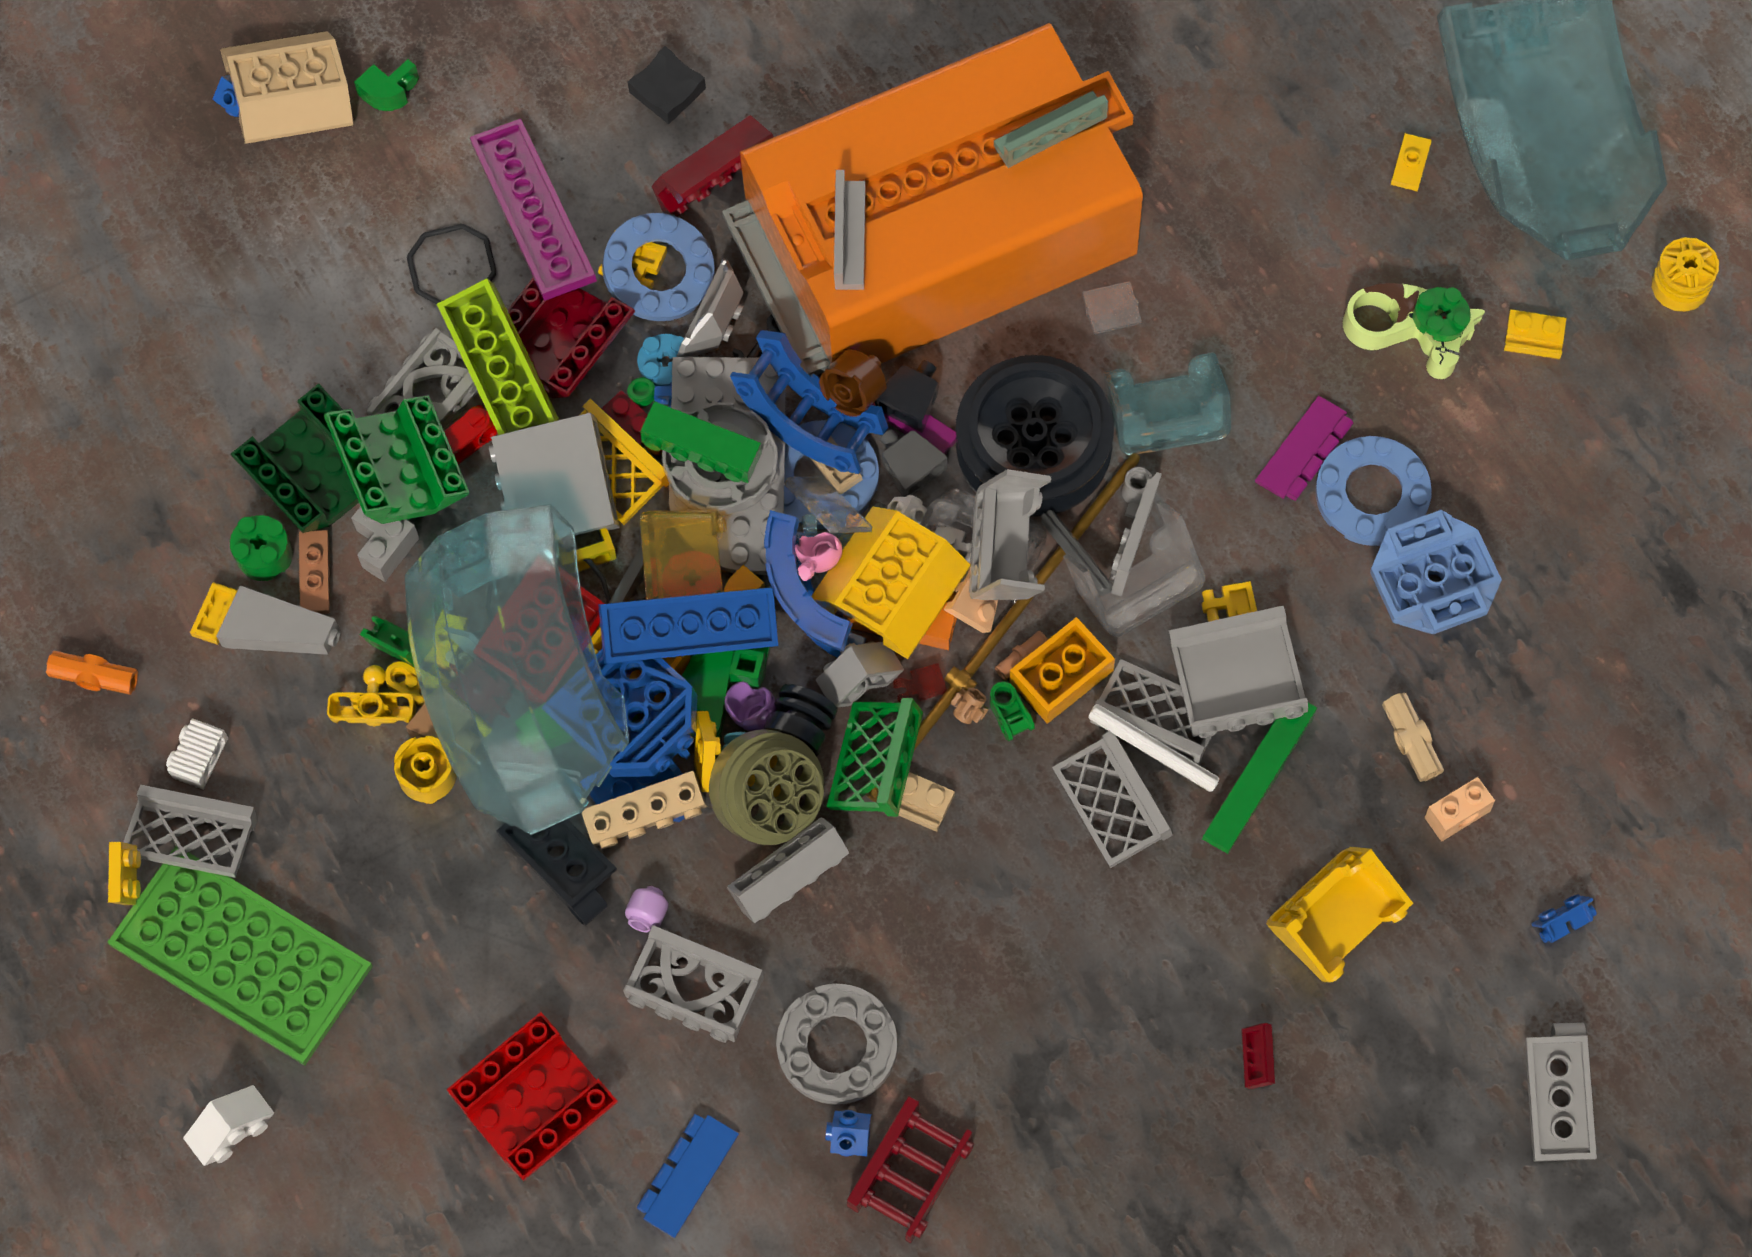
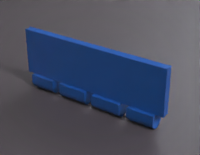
[636,1114,739,1239]

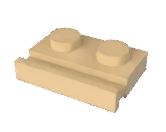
[899,772,955,832]

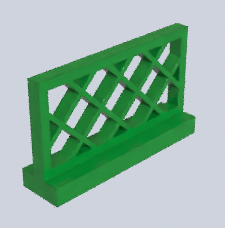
[827,698,923,817]

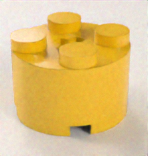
[394,736,457,804]

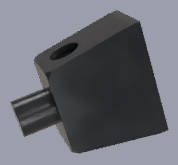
[875,360,938,433]

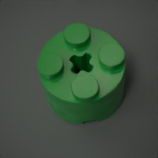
[230,515,293,581]

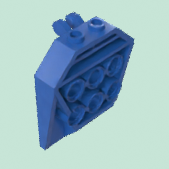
[542,649,697,777]

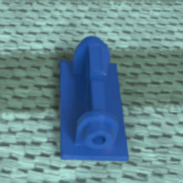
[1531,894,1597,943]

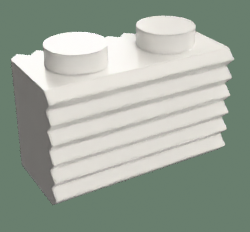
[166,718,228,790]

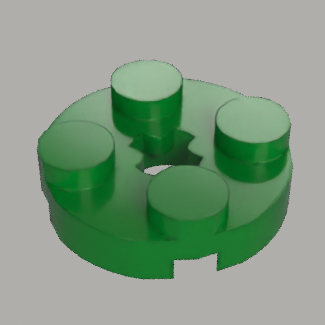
[1413,287,1471,342]

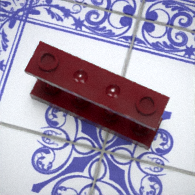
[847,1096,974,1243]

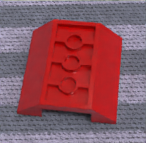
[446,1012,618,1181]

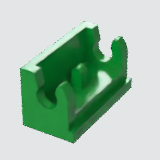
[359,616,432,669]

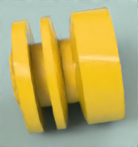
[1651,237,1719,312]

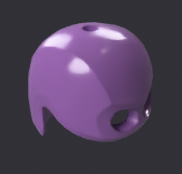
[725,682,777,731]

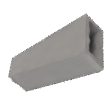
[216,586,341,655]

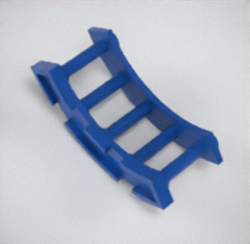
[730,330,889,474]
[764,510,866,658]

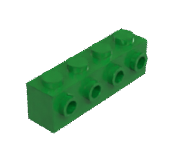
[640,401,762,483]

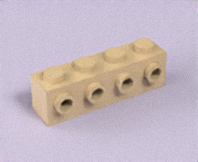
[581,771,707,849]

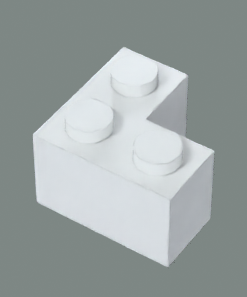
[183,1085,274,1166]

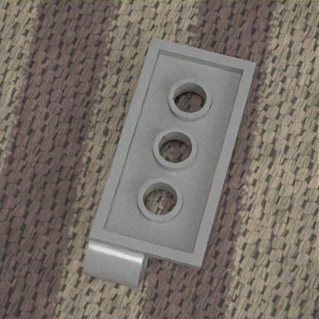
[1109,467,1162,597]
[1525,1022,1597,1162]

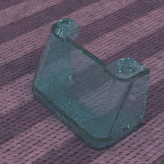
[1104,352,1231,455]

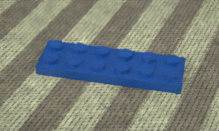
[598,587,778,664]

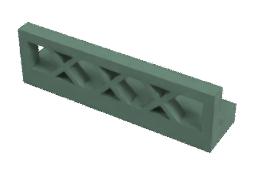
[994,91,1108,168]

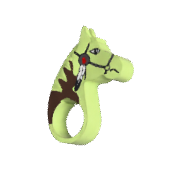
[1343,283,1485,379]

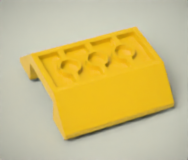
[811,506,971,659]

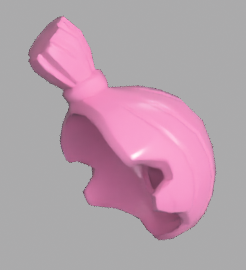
[795,532,843,581]

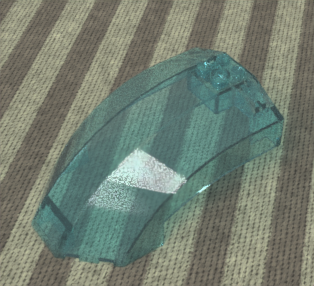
[1437,0,1667,261]
[405,504,629,835]

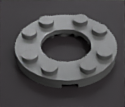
[776,984,898,1104]

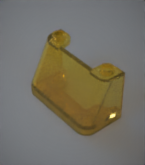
[640,510,727,600]

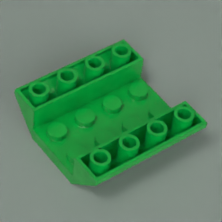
[324,395,470,524]

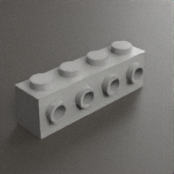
[727,817,849,923]

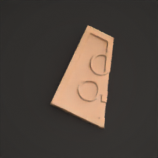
[944,562,998,633]

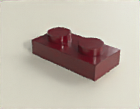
[601,391,648,447]

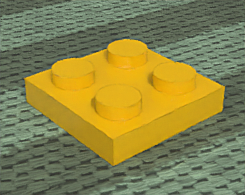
[694,711,720,792]
[108,842,141,905]

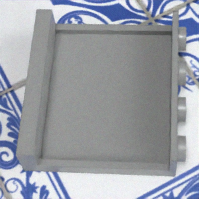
[489,413,620,545]
[1169,605,1308,738]

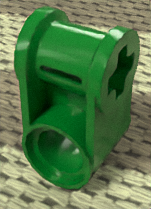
[989,681,1035,742]

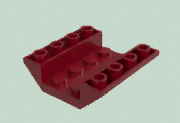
[652,115,774,217]
[507,278,635,398]

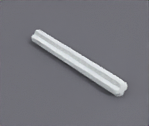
[1088,704,1219,792]

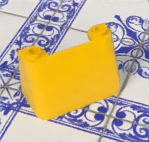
[1266,847,1414,983]

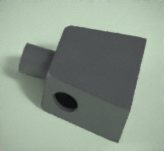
[880,429,948,497]

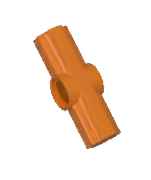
[46,651,138,695]

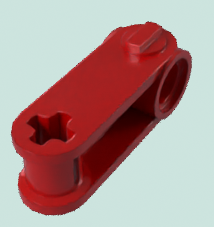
[444,405,498,465]

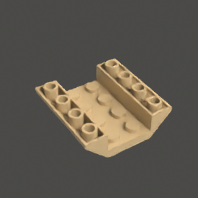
[221,31,353,144]

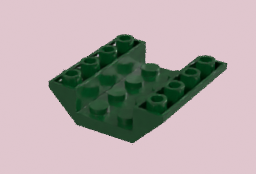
[231,383,359,533]

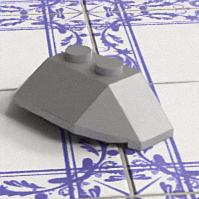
[677,258,744,357]

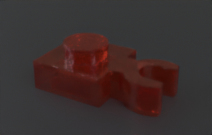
[893,663,947,703]

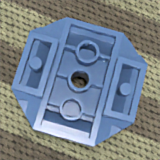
[1370,510,1502,634]

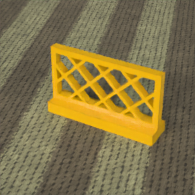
[580,399,669,525]

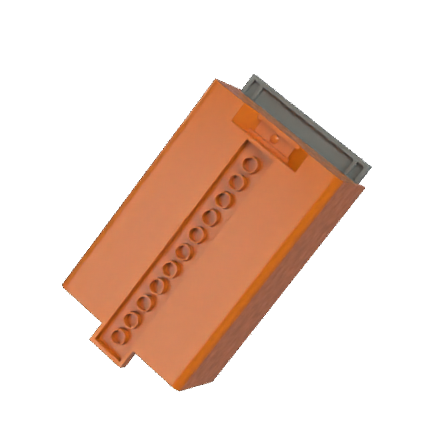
[722,23,1143,376]

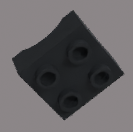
[627,46,706,124]

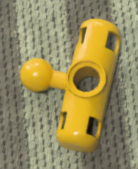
[327,665,416,727]

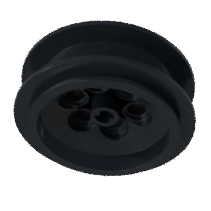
[956,355,1114,517]

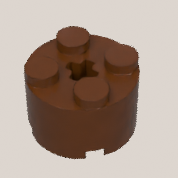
[819,349,887,417]

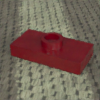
[1242,1023,1275,1089]

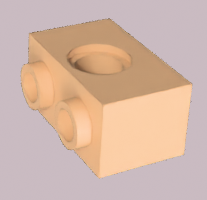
[1425,777,1495,842]

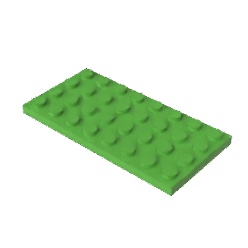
[107,846,373,1066]

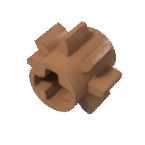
[950,688,989,724]

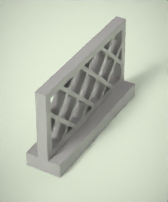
[1090,659,1212,765]
[1052,731,1173,868]
[124,785,258,878]

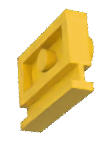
[1504,309,1566,359]

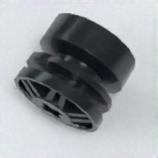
[763,684,838,757]

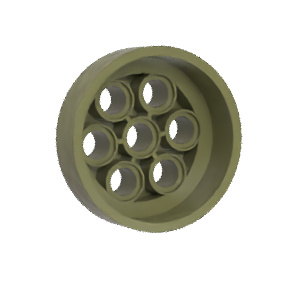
[709,729,824,845]

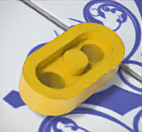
[385,662,438,706]

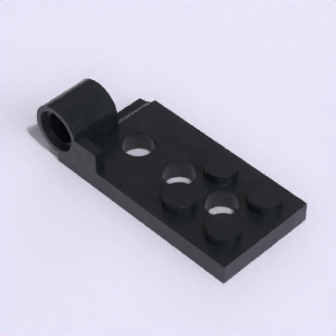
[496,792,617,926]

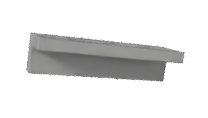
[834,170,865,290]

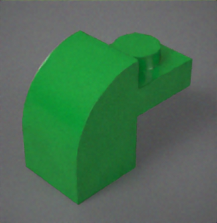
[354,59,419,111]
[729,647,771,688]

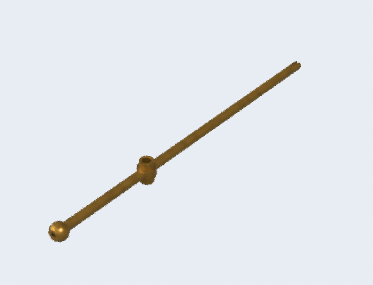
[866,453,1140,802]

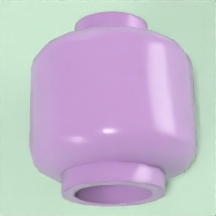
[625,886,668,932]

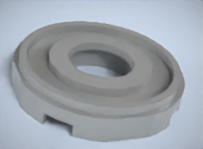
[662,402,778,515]

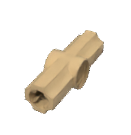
[1382,693,1444,782]

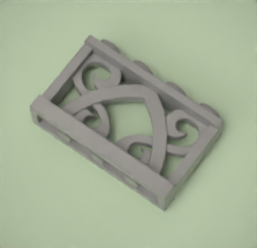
[367,328,478,431]
[623,925,764,1043]

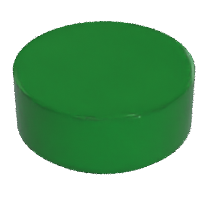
[627,377,655,407]

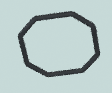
[407,224,497,304]

